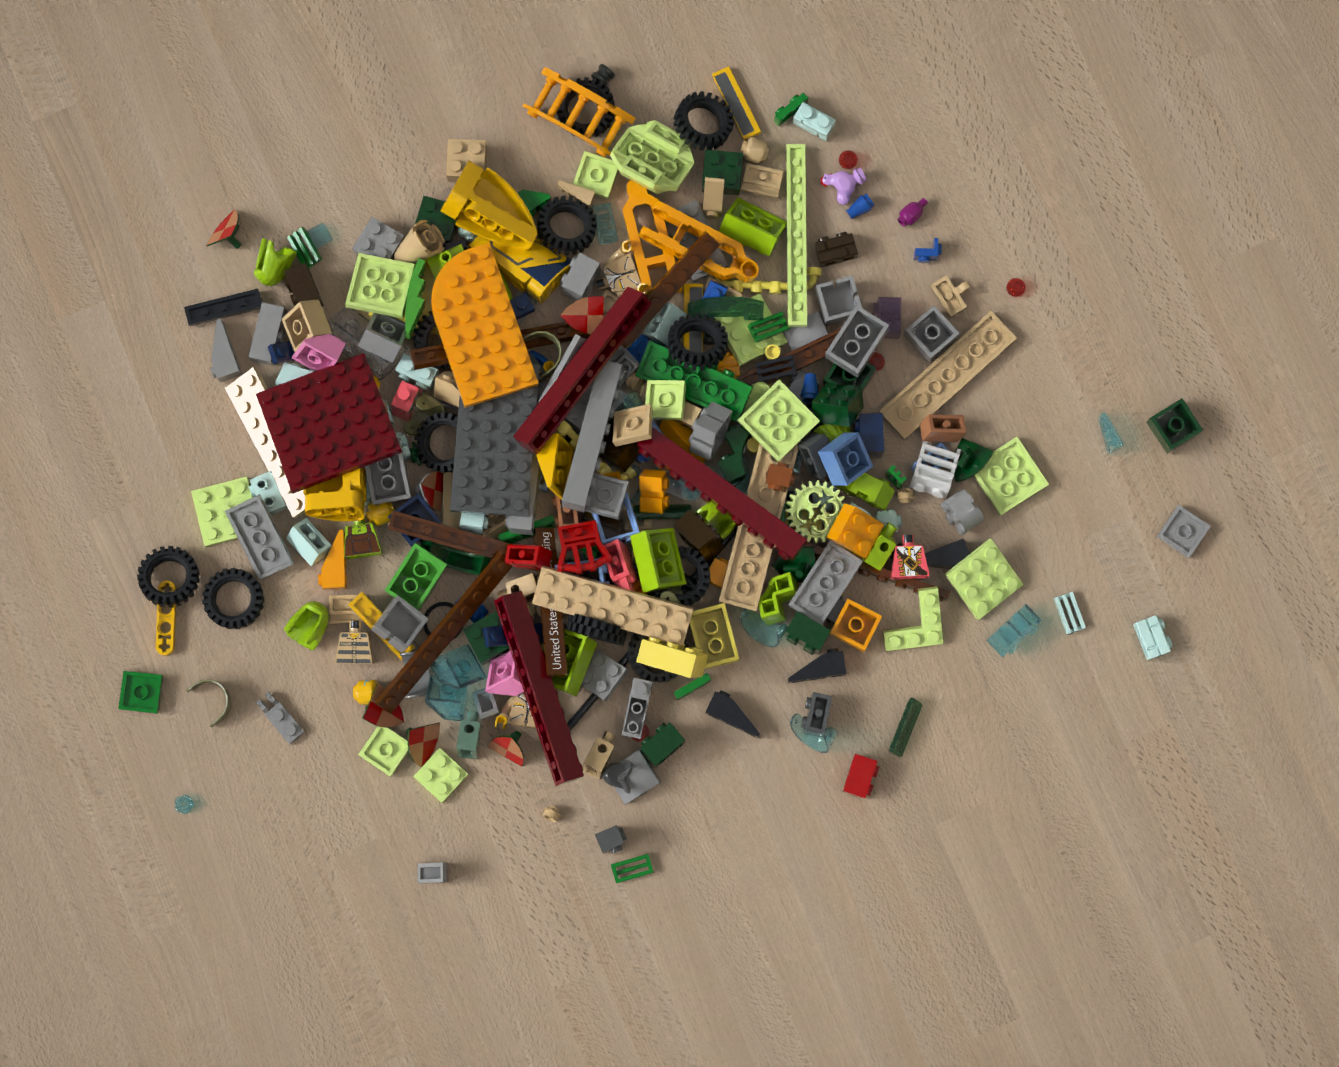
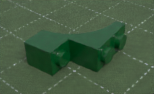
[718,425,752,485]
[421,540,491,576]

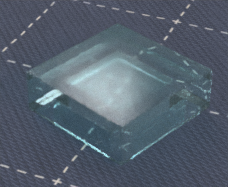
[307,223,333,249]

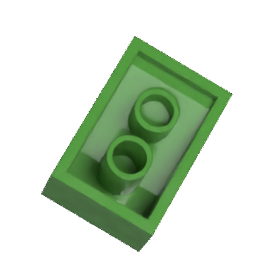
[384,543,448,611]

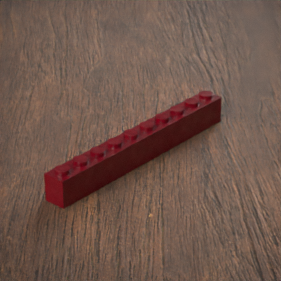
[513,287,652,454]
[637,427,807,562]
[494,591,584,786]

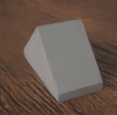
[473,688,500,721]
[418,862,449,884]

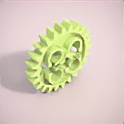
[785,480,845,543]

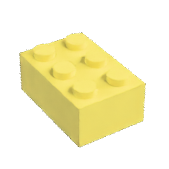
[689,603,740,671]
[636,637,708,678]

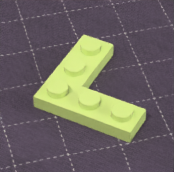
[883,586,943,651]

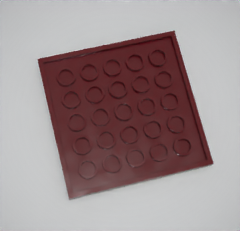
[256,353,402,494]

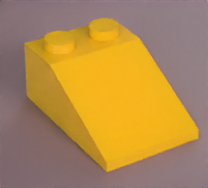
[536,433,575,500]

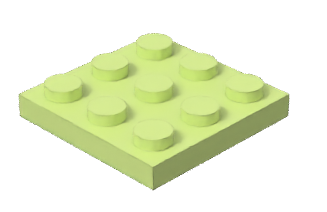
[345,253,415,318]
[712,293,788,366]
[737,380,820,462]
[974,437,1049,516]
[191,477,253,547]
[945,539,1024,620]

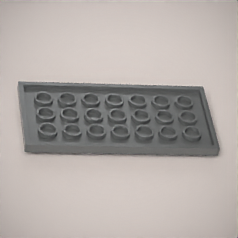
[450,364,540,517]

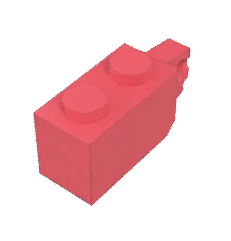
[604,539,638,591]

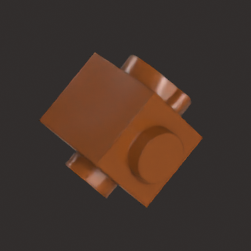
[765,462,795,492]

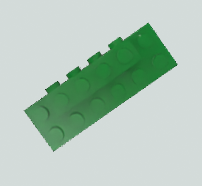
[635,340,754,422]

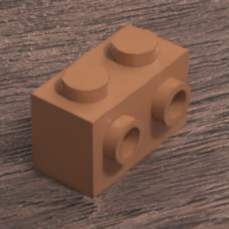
[920,414,967,442]
[552,494,579,528]

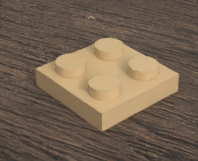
[613,404,653,446]

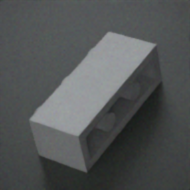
[248,302,287,366]

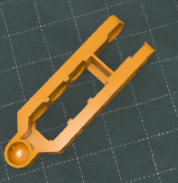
[622,180,682,293]
[639,201,759,283]

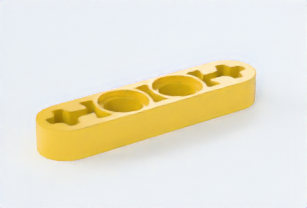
[156,580,177,656]

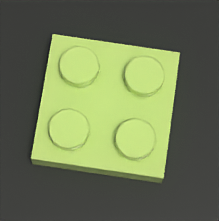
[573,151,619,199]
[645,380,686,420]
[358,726,409,777]
[413,748,469,803]

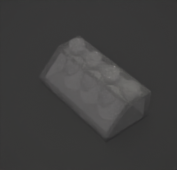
[327,307,408,380]

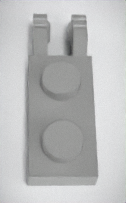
[256,691,305,744]

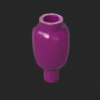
[897,198,928,227]

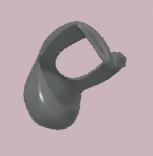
[603,762,633,794]

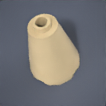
[394,220,444,264]

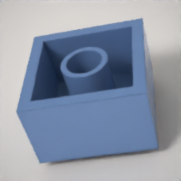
[818,432,873,486]

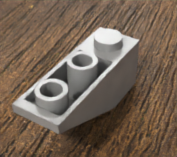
[622,678,653,739]

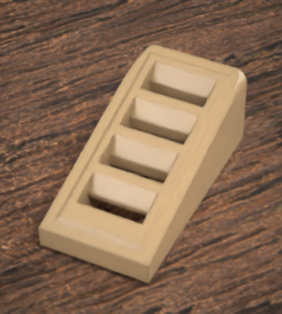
[558,180,595,209]

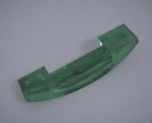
[687,296,764,320]

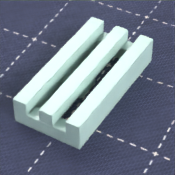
[1054,592,1086,635]

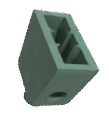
[456,711,482,760]

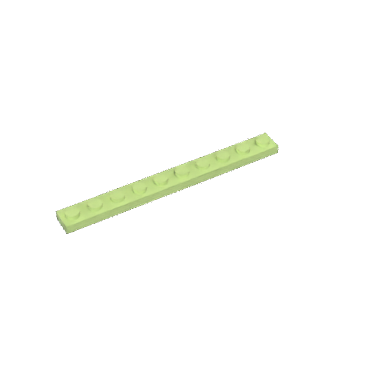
[786,144,807,327]

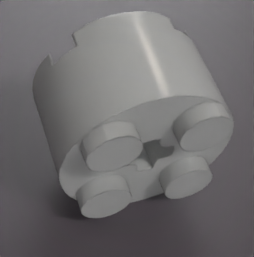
[940,489,984,536]

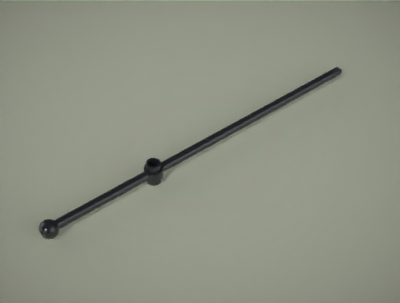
[567,525,738,731]

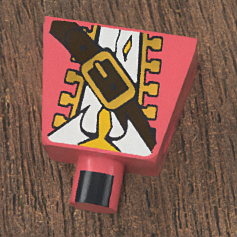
[391,381,424,421]
[891,535,929,580]

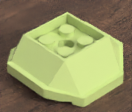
[610,120,694,194]

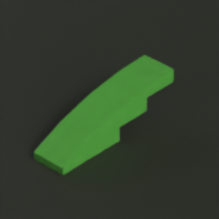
[405,258,426,339]

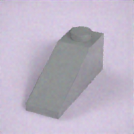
[210,318,242,382]

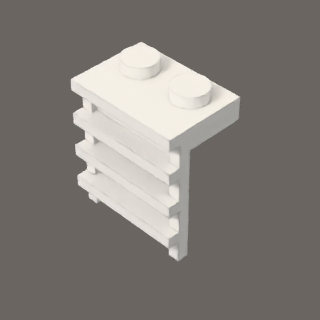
[909,441,961,499]

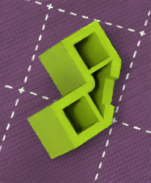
[836,473,895,510]
[758,572,798,626]

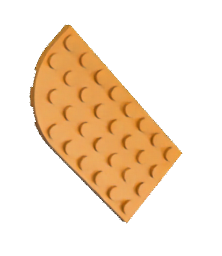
[431,243,539,408]

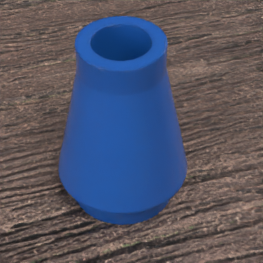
[846,194,875,220]
[800,373,819,403]

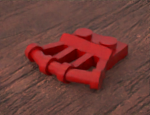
[557,520,613,574]

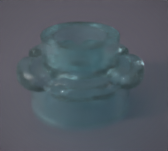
[175,795,194,814]

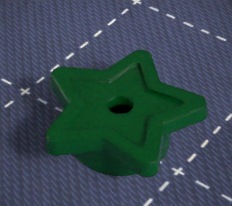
[410,442,422,466]

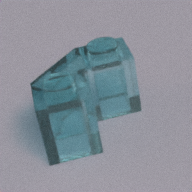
[986,604,1042,657]

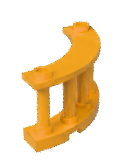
[522,67,636,157]

